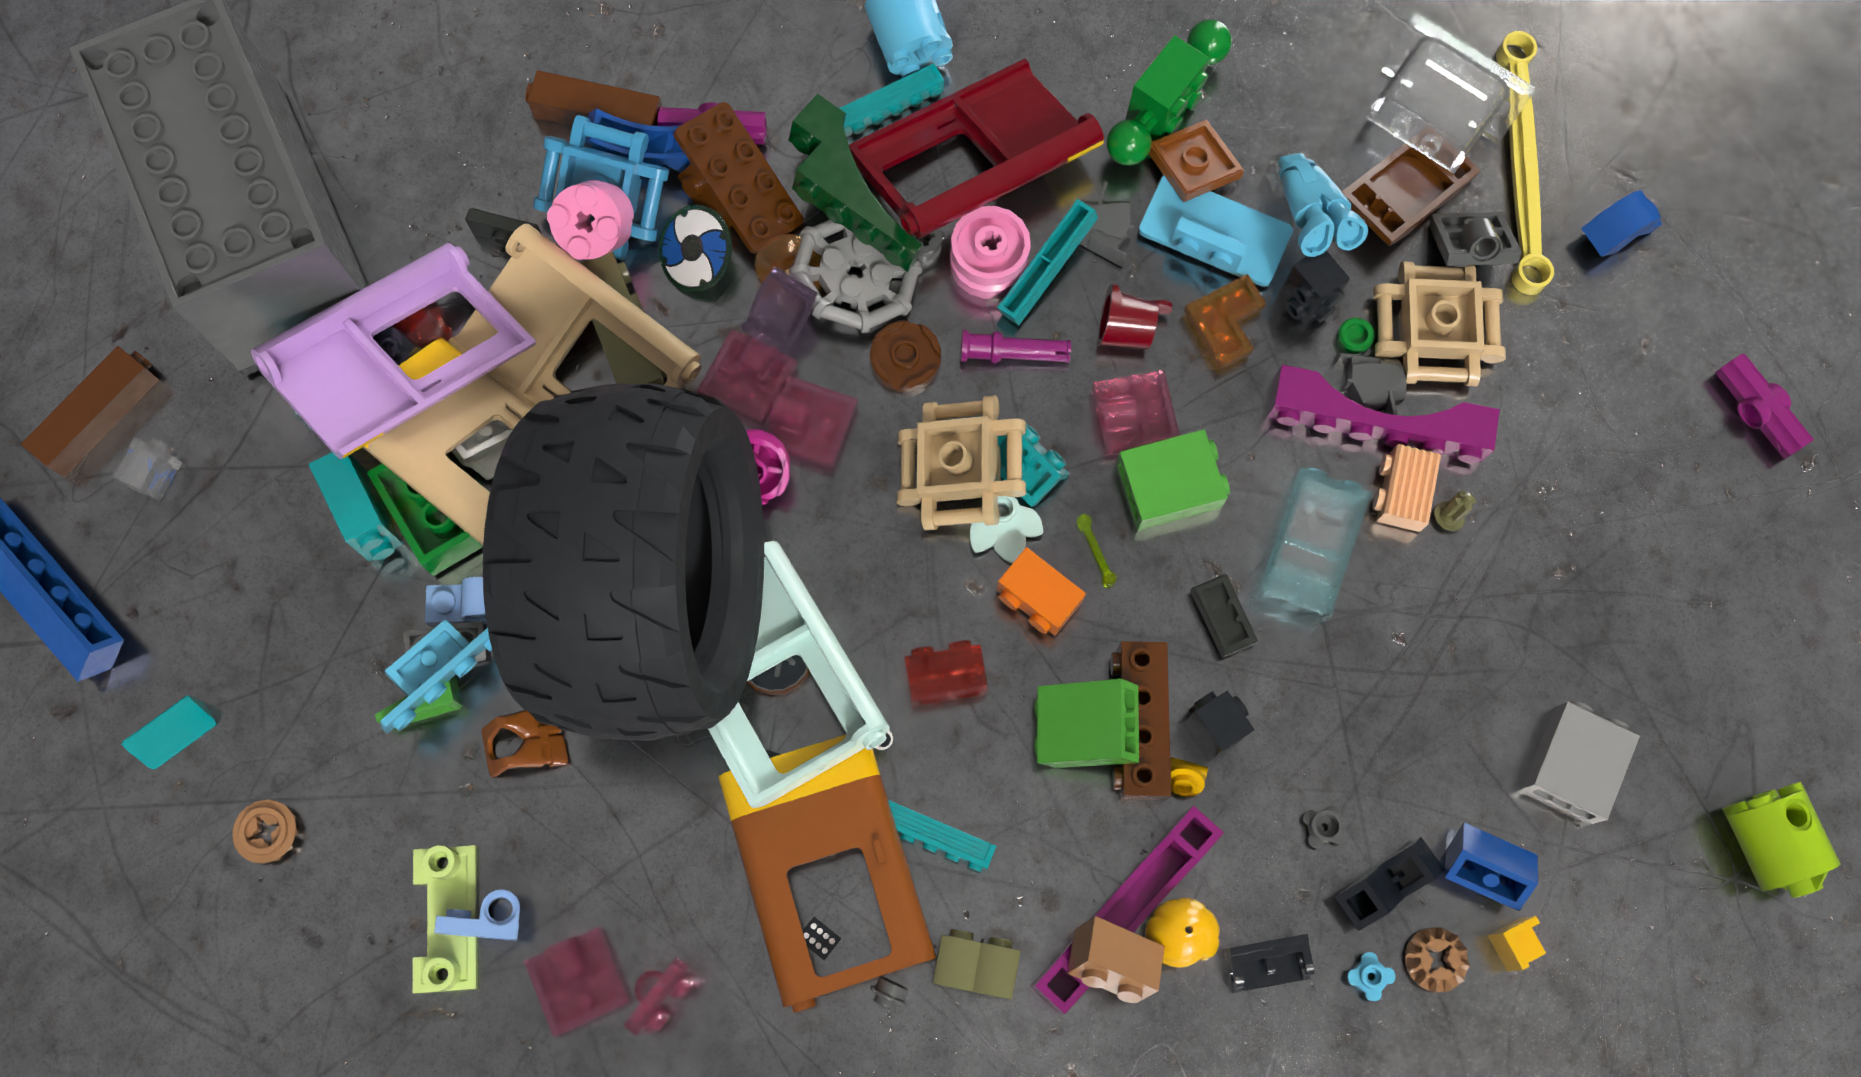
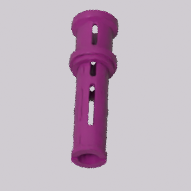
[960,329,1071,364]

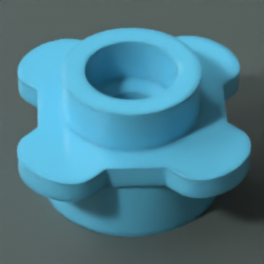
[1347,952,1395,1001]

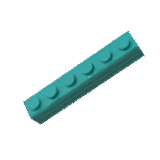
[839,63,944,137]
[997,199,1098,326]
[888,800,997,872]

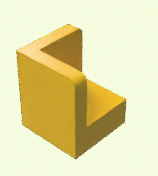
[1487,916,1546,971]

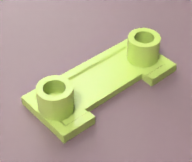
[412,845,478,994]

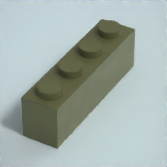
[580,251,667,385]

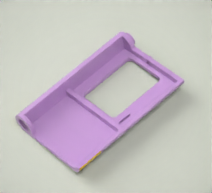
[251,243,536,459]

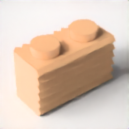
[1373,444,1441,532]

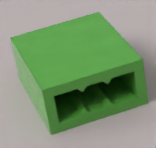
[1116,429,1230,531]
[1034,679,1139,768]

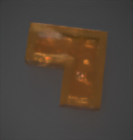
[1184,274,1266,370]

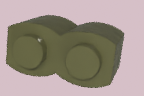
[932,929,1021,1000]

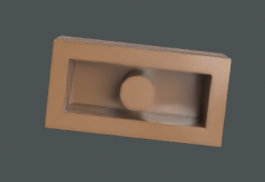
[1067,916,1165,1003]

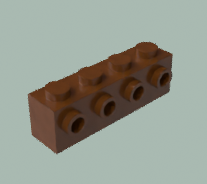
[1110,641,1171,801]

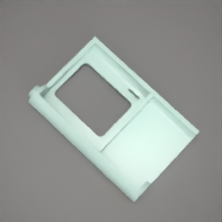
[708,541,889,808]

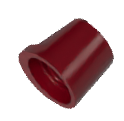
[1098,284,1173,349]

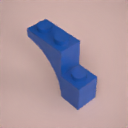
[584,109,691,173]

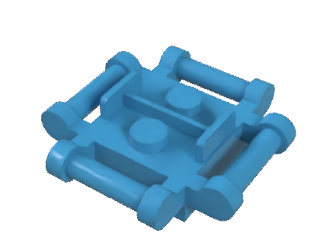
[533,115,669,261]

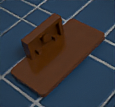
[673,102,804,254]

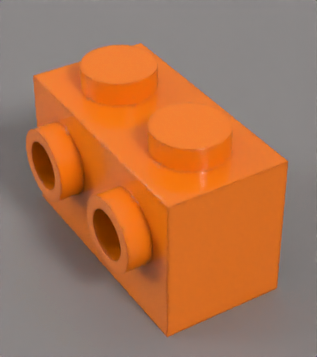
[996,547,1087,636]

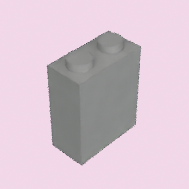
[1521,701,1640,824]

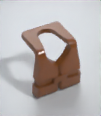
[481,710,569,777]

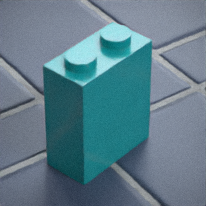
[308,452,403,561]

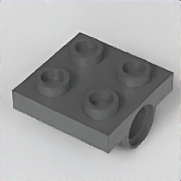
[1429,211,1522,267]

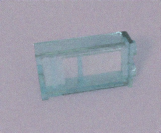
[1252,467,1372,624]

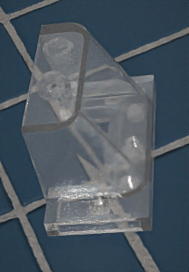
[1365,13,1537,174]

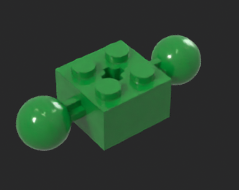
[1106,19,1232,166]

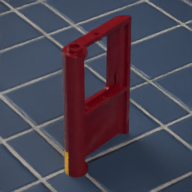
[849,58,1104,239]

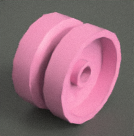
[950,206,1031,299]

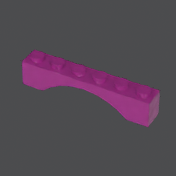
[1267,364,1500,463]
[1032,806,1224,1015]

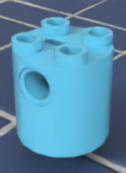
[864,0,953,78]

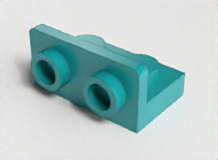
[998,423,1070,507]

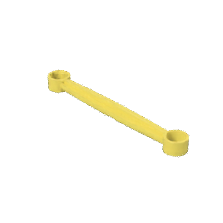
[1496,31,1554,295]

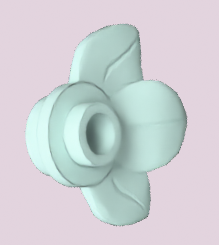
[970,496,1043,564]

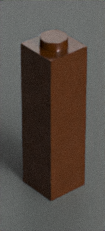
[525,70,662,126]
[20,346,159,478]

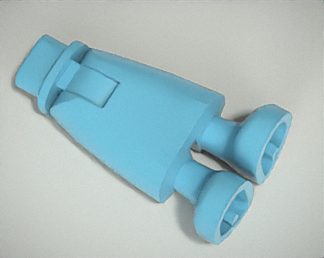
[1278,153,1368,257]

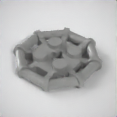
[789,220,922,333]

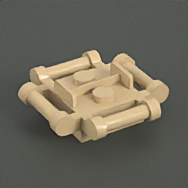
[1373,261,1506,387]
[896,395,1026,531]

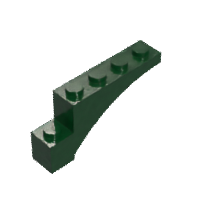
[788,93,922,272]

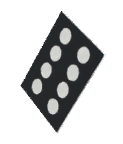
[803,916,842,961]

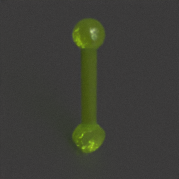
[1077,514,1117,586]

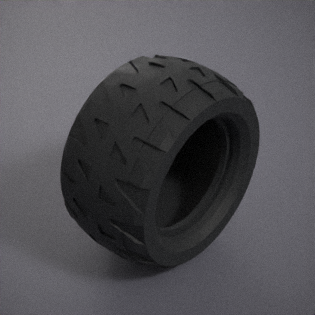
[483,384,764,741]

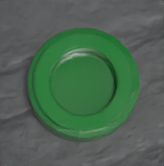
[1336,317,1375,355]

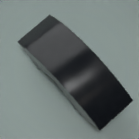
[1335,837,1445,931]

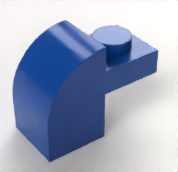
[1581,190,1663,257]

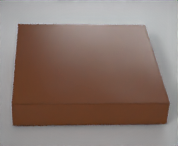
[1149,119,1245,202]

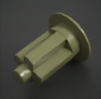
[1434,491,1476,531]

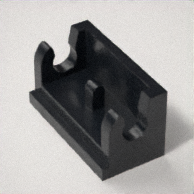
[1222,934,1315,993]

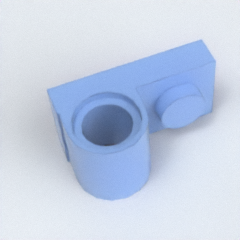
[425,577,487,626]
[434,889,520,941]

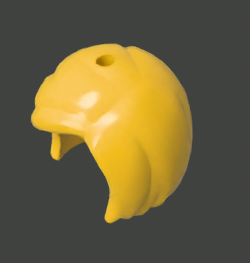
[1145,898,1220,968]

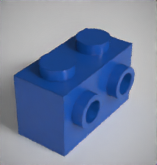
[1445,822,1538,911]

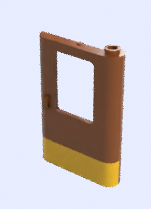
[718,734,937,1013]

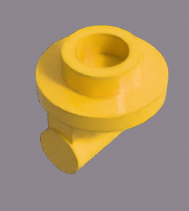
[1170,756,1208,797]

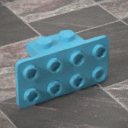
[1139,176,1293,287]

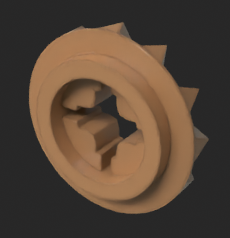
[232,800,299,864]
[1405,927,1470,992]

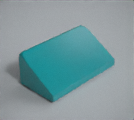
[121,695,217,770]

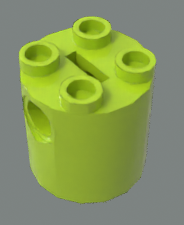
[1722,782,1841,898]

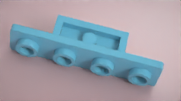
[380,619,492,734]

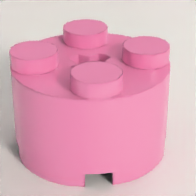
[547,180,634,260]

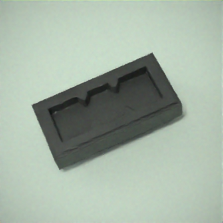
[465,208,542,247]
[1190,574,1259,658]

